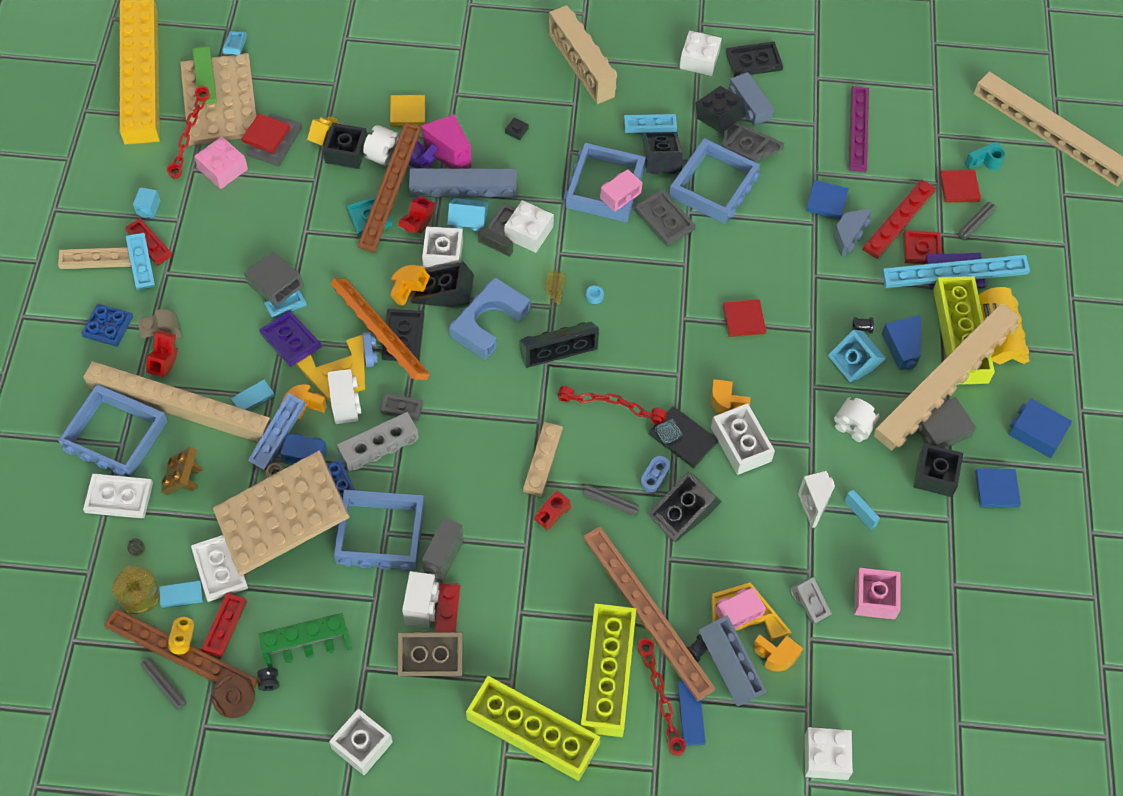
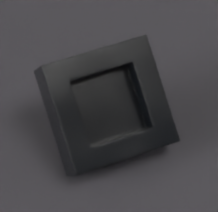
[505,118,529,140]

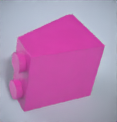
[421,115,472,169]

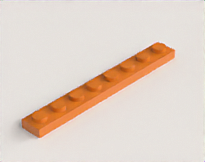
[331,278,430,380]

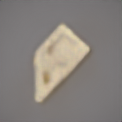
[545,271,566,305]

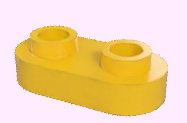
[168,617,194,655]

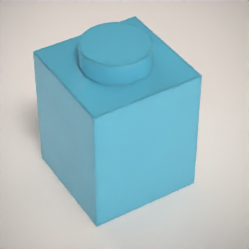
[133,187,161,218]

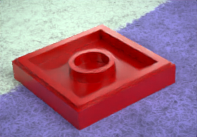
[241,113,290,154]
[939,170,981,202]
[903,230,942,264]
[723,299,766,337]

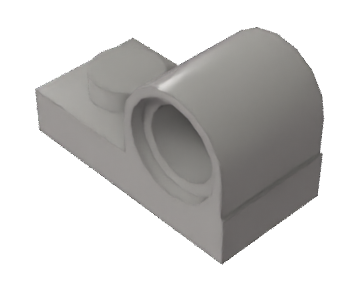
[790,577,832,624]

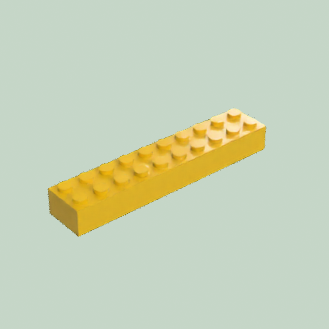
[120,0,160,145]

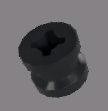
[257,668,280,691]

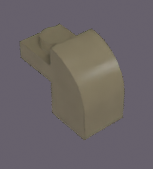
[137,310,182,339]

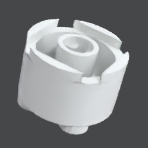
[363,125,400,166]
[834,397,880,442]

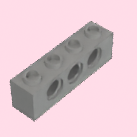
[337,412,419,472]

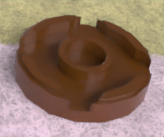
[212,675,255,718]

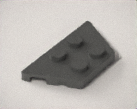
[722,122,784,162]

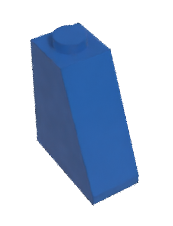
[882,315,921,371]

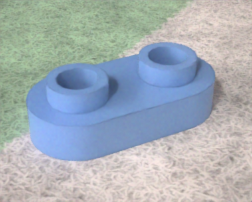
[363,332,378,367]
[641,456,670,492]

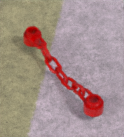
[167,86,210,179]
[557,386,667,425]
[638,638,686,756]

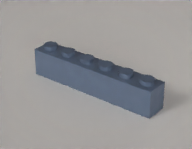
[409,169,517,198]

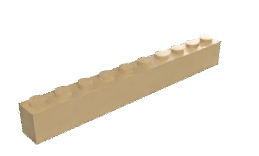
[974,71,1123,187]
[874,303,1020,451]
[83,361,271,443]

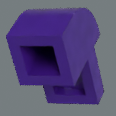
[409,141,438,169]

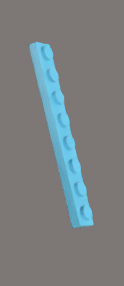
[882,255,1030,288]

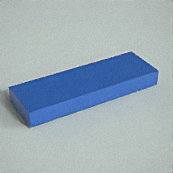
[678,682,706,746]

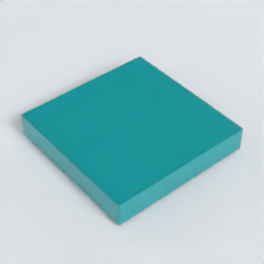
[346,197,392,236]

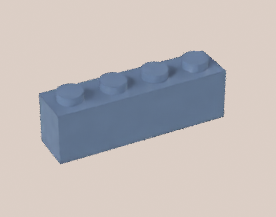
[699,615,767,707]

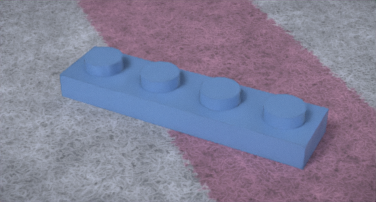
[248,393,307,471]

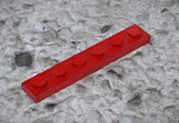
[863,179,936,259]

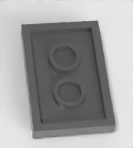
[246,114,302,167]
[634,190,696,246]

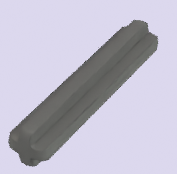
[958,202,996,240]
[583,484,639,516]
[141,658,186,710]

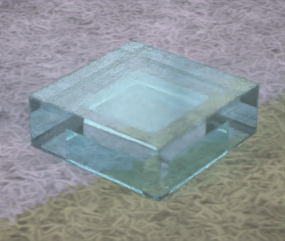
[655,418,682,445]

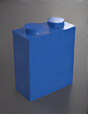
[1009,398,1072,458]

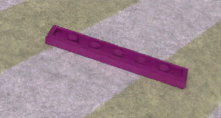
[849,86,869,172]

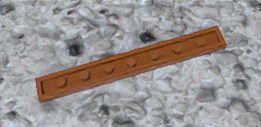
[358,122,422,253]
[104,608,259,689]

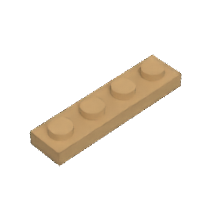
[58,247,132,269]
[523,422,563,497]

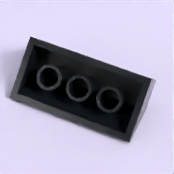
[519,321,599,368]

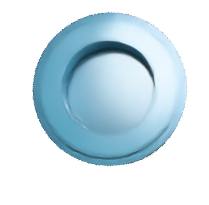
[585,285,604,304]

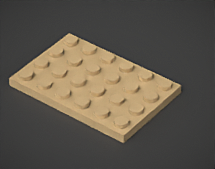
[180,53,257,146]
[213,451,350,576]

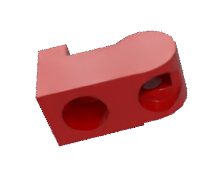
[534,490,571,530]

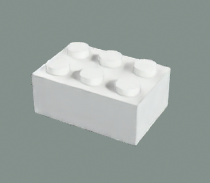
[711,403,775,475]

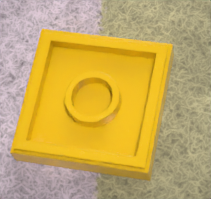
[390,95,425,126]

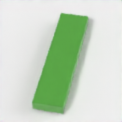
[192,46,217,105]

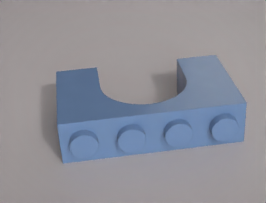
[449,277,531,360]

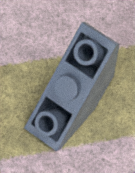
[833,209,872,257]

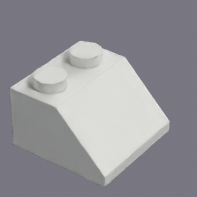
[798,471,835,528]

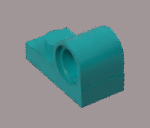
[965,141,1005,170]

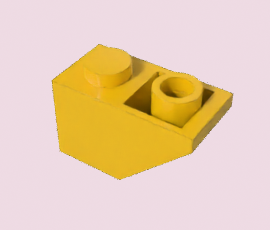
[307,116,341,146]

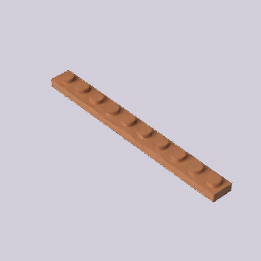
[583,527,715,702]

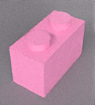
[600,169,642,212]
[715,587,766,629]

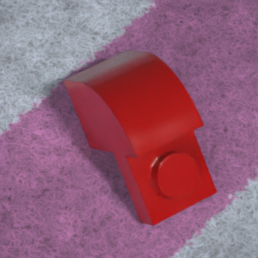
[398,196,436,233]
[146,330,178,378]

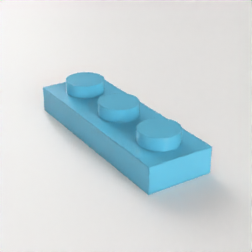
[624,114,677,133]
[126,233,155,290]

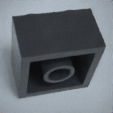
[695,86,746,133]
[323,123,367,169]
[913,443,963,497]

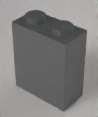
[244,252,304,307]
[916,397,976,448]
[422,518,464,583]

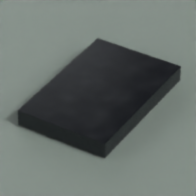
[726,41,783,77]
[382,309,425,361]
[649,406,718,469]

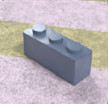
[728,72,774,126]

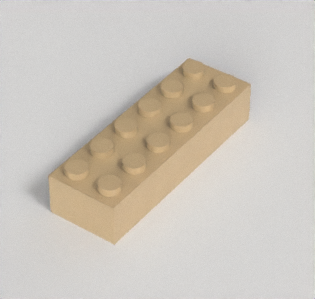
[549,5,617,104]

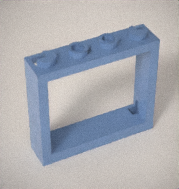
[669,138,761,224]
[564,143,646,223]
[59,384,168,477]
[334,490,425,571]

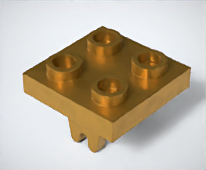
[161,447,203,495]

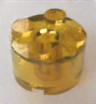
[112,566,159,614]

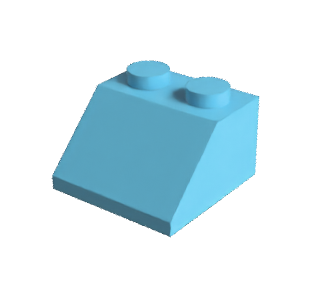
[448,198,489,231]
[828,330,886,383]

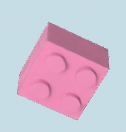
[194,136,248,189]
[854,568,900,619]

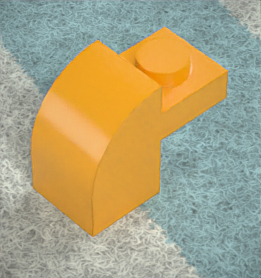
[390,265,430,306]
[711,379,751,414]
[280,384,327,420]
[752,635,804,671]

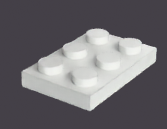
[83,474,153,518]
[191,535,248,602]

